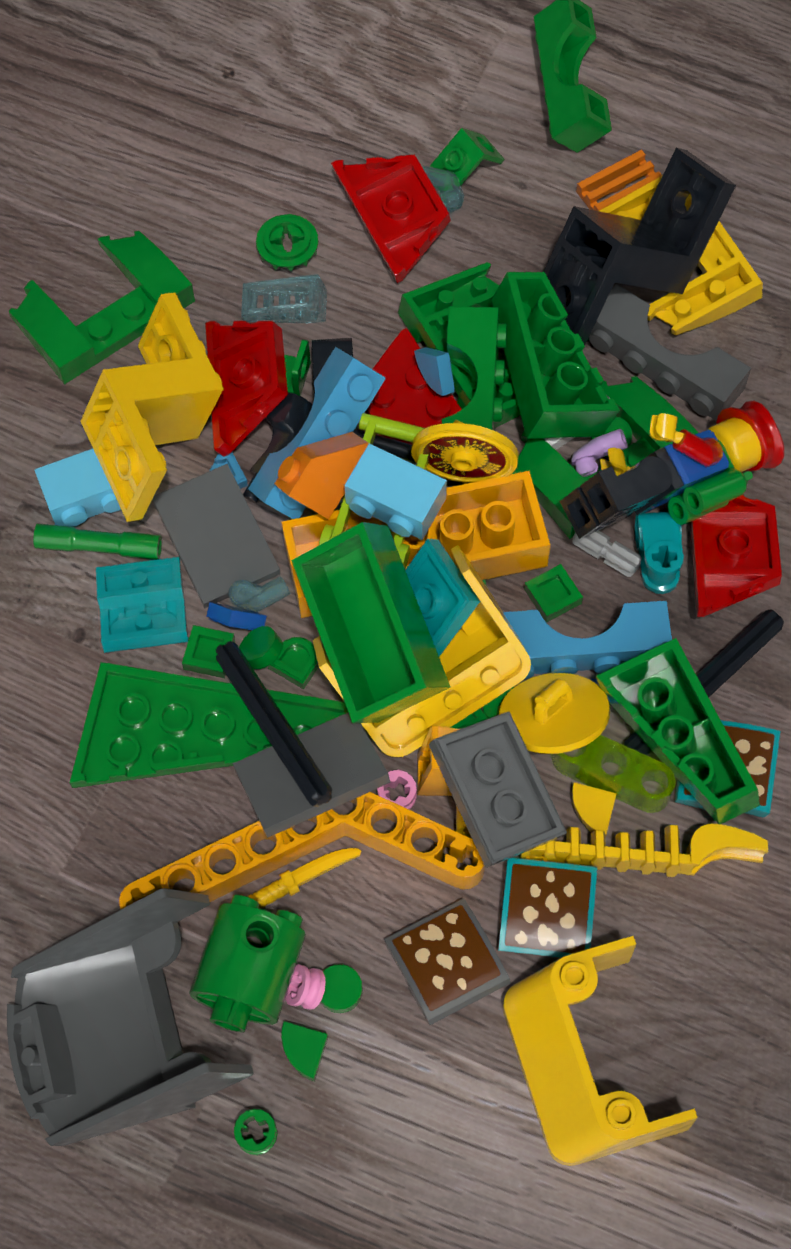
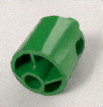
[189,895,306,1033]

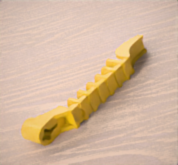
[456,805,769,877]

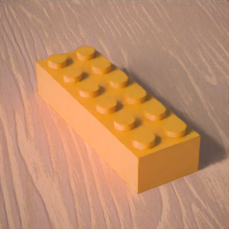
[281,471,550,618]

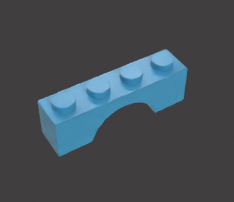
[248,347,386,519]
[503,601,672,679]

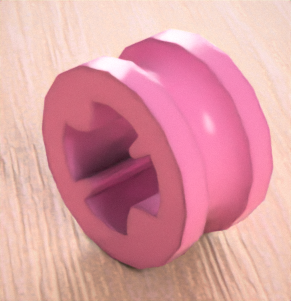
[377,770,417,810]
[285,964,326,1010]

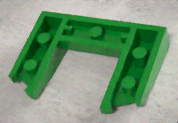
[9,231,195,385]
[398,262,521,428]
[517,376,699,539]

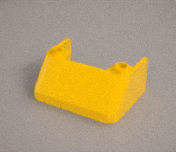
[313,545,531,757]
[503,936,698,1166]

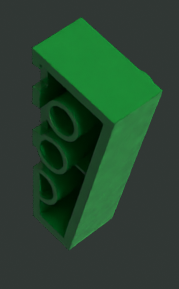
[491,272,620,439]
[596,638,760,824]

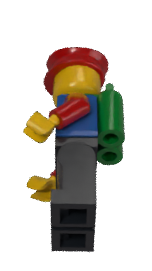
[560,400,784,539]

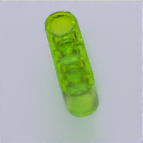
[551,735,676,813]

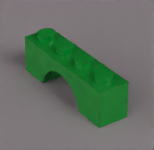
[534,0,612,153]
[442,306,507,430]

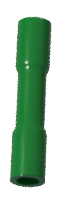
[33,523,162,560]

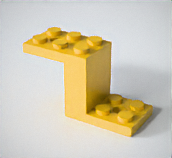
[81,292,223,522]

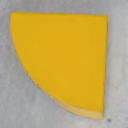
[571,782,617,835]

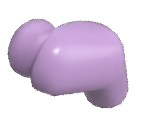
[571,429,628,477]

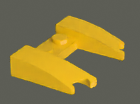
[600,176,763,335]

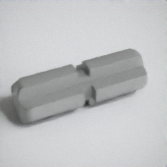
[572,531,642,577]

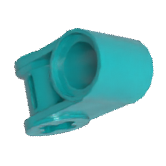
[635,512,684,594]

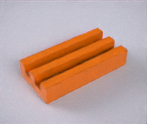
[576,149,662,211]

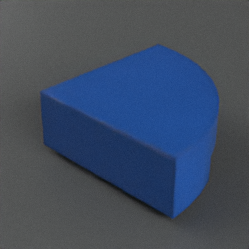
[206,602,267,630]

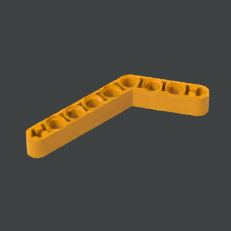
[119,792,485,910]

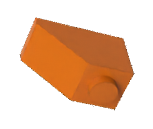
[274,432,369,519]

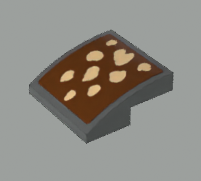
[384,898,511,1025]

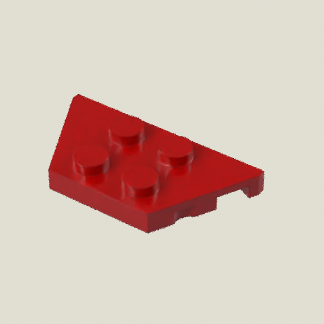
[331,154,451,283]
[205,321,288,457]
[365,328,462,460]
[690,495,782,617]

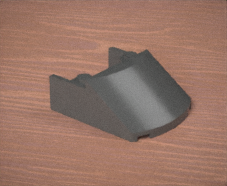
[7,888,254,1146]

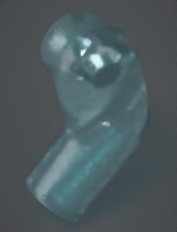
[423,166,465,212]
[229,576,290,612]

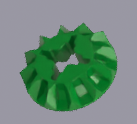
[256,214,319,272]

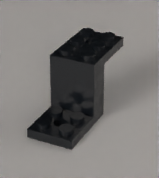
[543,148,736,345]

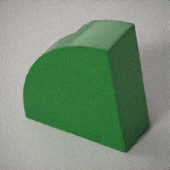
[282,1021,328,1082]

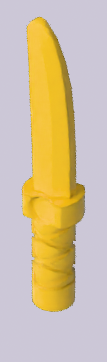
[247,848,361,909]

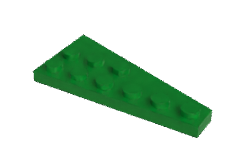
[69,662,348,788]

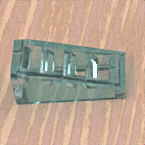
[241,274,327,323]

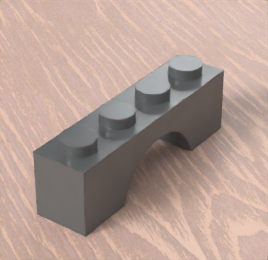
[588,284,751,421]

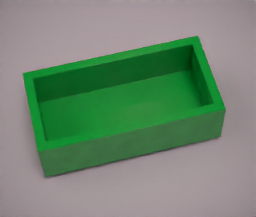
[291,522,451,723]

